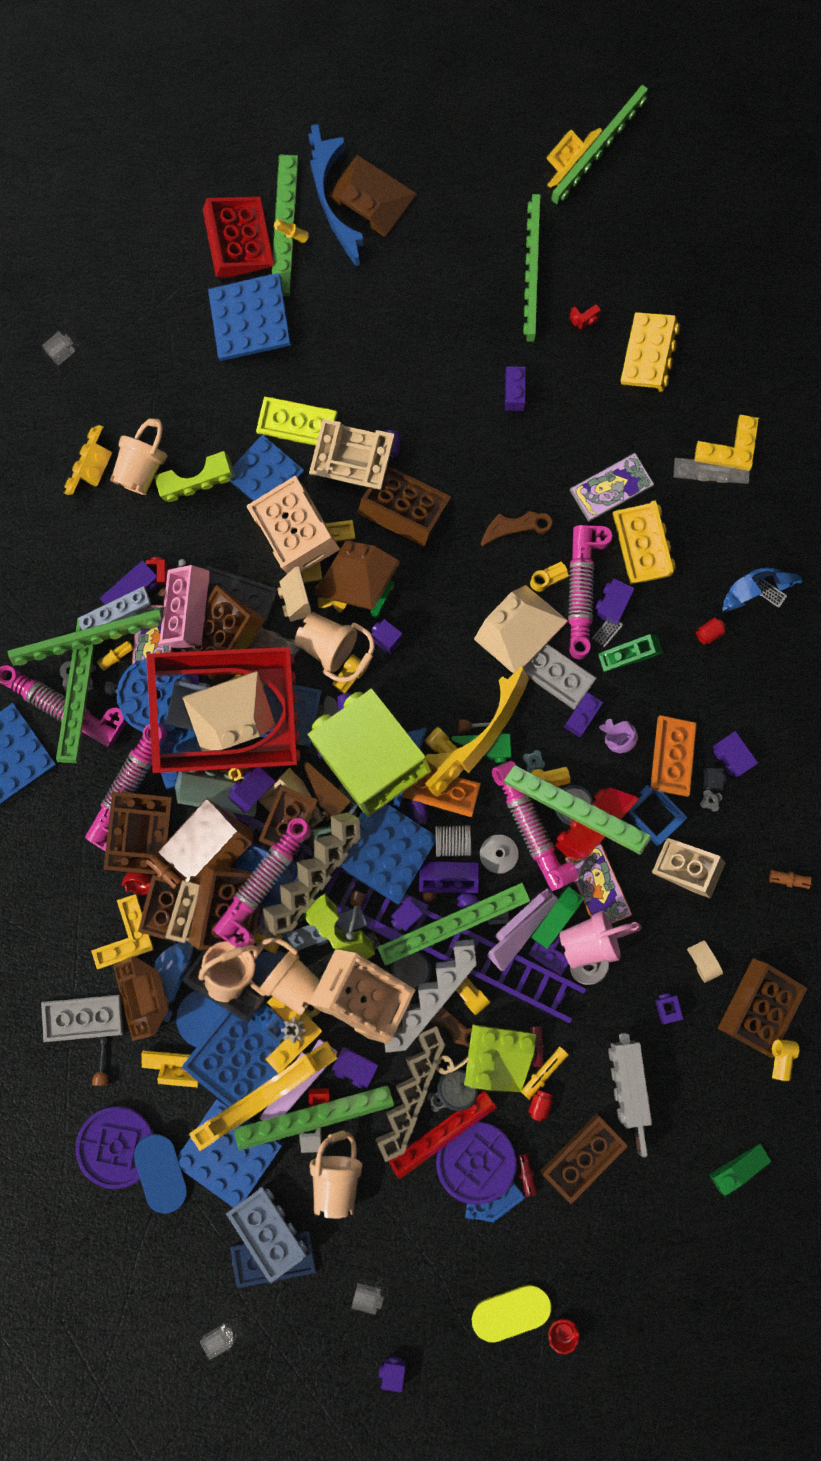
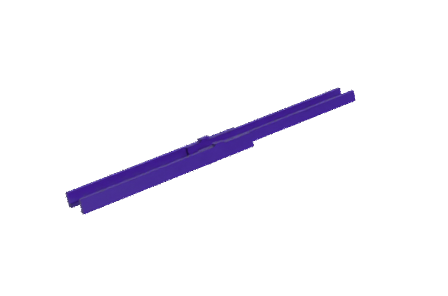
[233,813,586,1023]

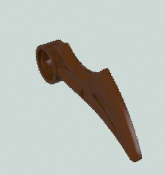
[481,511,552,547]
[428,1006,472,1047]

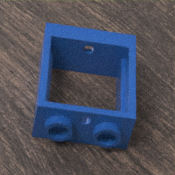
[626,785,687,845]

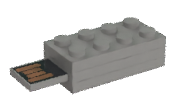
[608,1033,651,1157]

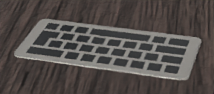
[755,579,787,607]
[592,621,623,647]

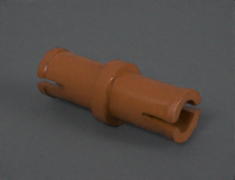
[146,854,182,890]
[769,870,811,889]

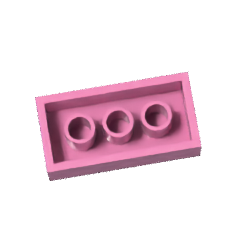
[159,565,210,649]

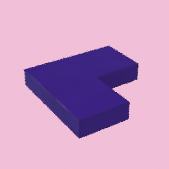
[527,930,569,976]

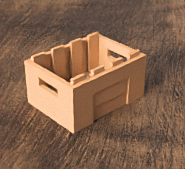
[247,476,340,574]
[309,949,415,1044]

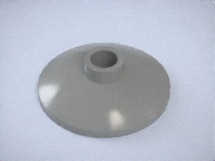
[480,835,518,873]
[570,960,609,985]

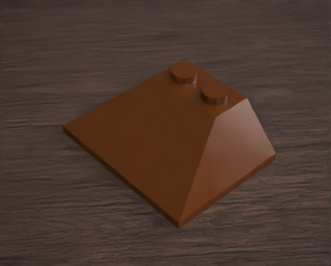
[326,155,417,237]
[314,540,400,610]
[104,791,172,875]
[113,956,169,1041]

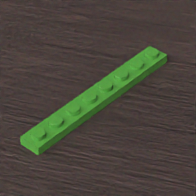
[551,85,648,204]
[272,155,298,296]
[523,194,540,342]
[7,609,162,666]
[56,620,95,763]
[504,765,651,855]
[377,883,530,966]
[233,1086,394,1151]

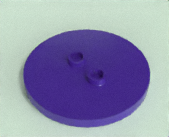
[76,1106,154,1189]
[436,1122,516,1205]

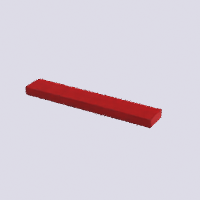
[389,1091,497,1179]

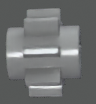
[281,1018,307,1043]

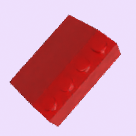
[203,197,274,277]
[555,788,639,861]

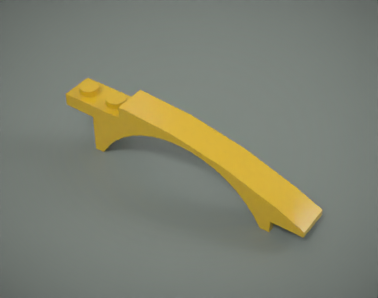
[425,666,529,797]
[189,1041,338,1151]

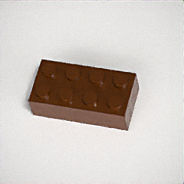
[541,1114,627,1204]

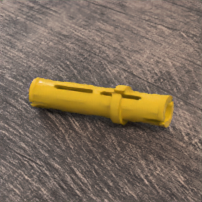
[520,1047,569,1100]

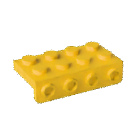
[621,313,680,392]
[613,500,675,585]

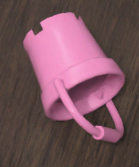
[560,910,641,968]

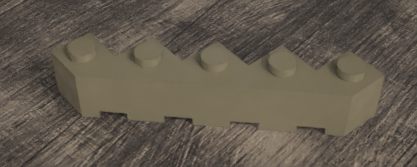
[263,812,360,935]
[376,1024,445,1162]

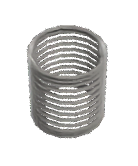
[435,826,471,857]

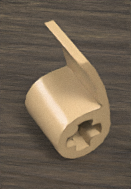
[687,941,723,983]
[436,1055,469,1074]

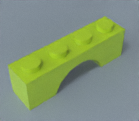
[154,451,235,502]
[306,894,375,960]

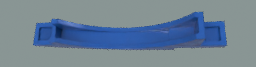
[309,125,363,266]

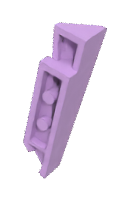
[487,888,557,971]
[260,1039,337,1121]

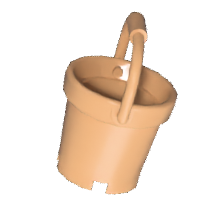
[110,419,168,495]
[295,612,375,682]
[249,938,320,1015]
[199,941,259,1002]
[310,1131,362,1218]

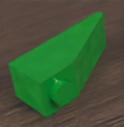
[598,634,663,672]
[452,734,511,763]
[531,886,584,949]
[709,1143,771,1196]

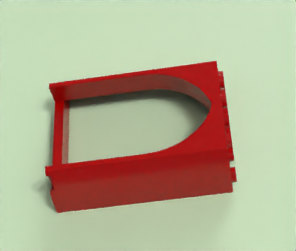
[146,647,300,773]

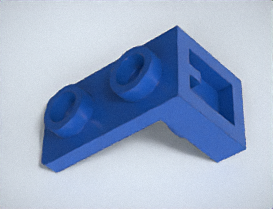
[252,1002,286,1043]

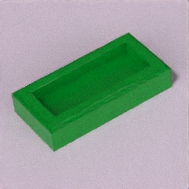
[371,580,395,620]

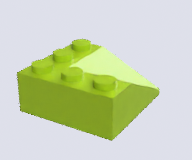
[464,1025,536,1092]

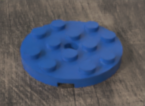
[117,659,193,732]

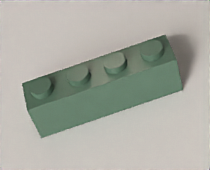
[175,770,257,817]

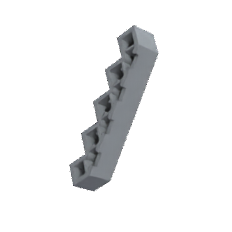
[385,939,476,1052]

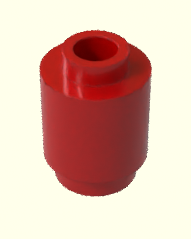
[696,618,726,645]
[528,1090,553,1122]

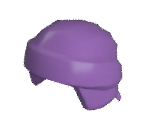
[599,719,638,753]

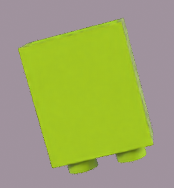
[308,688,431,817]

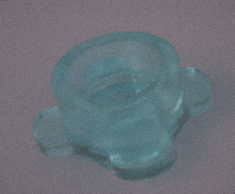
[523,750,545,772]

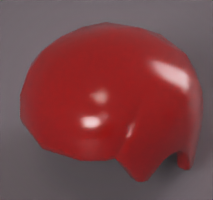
[121,872,152,895]
[548,1318,579,1354]

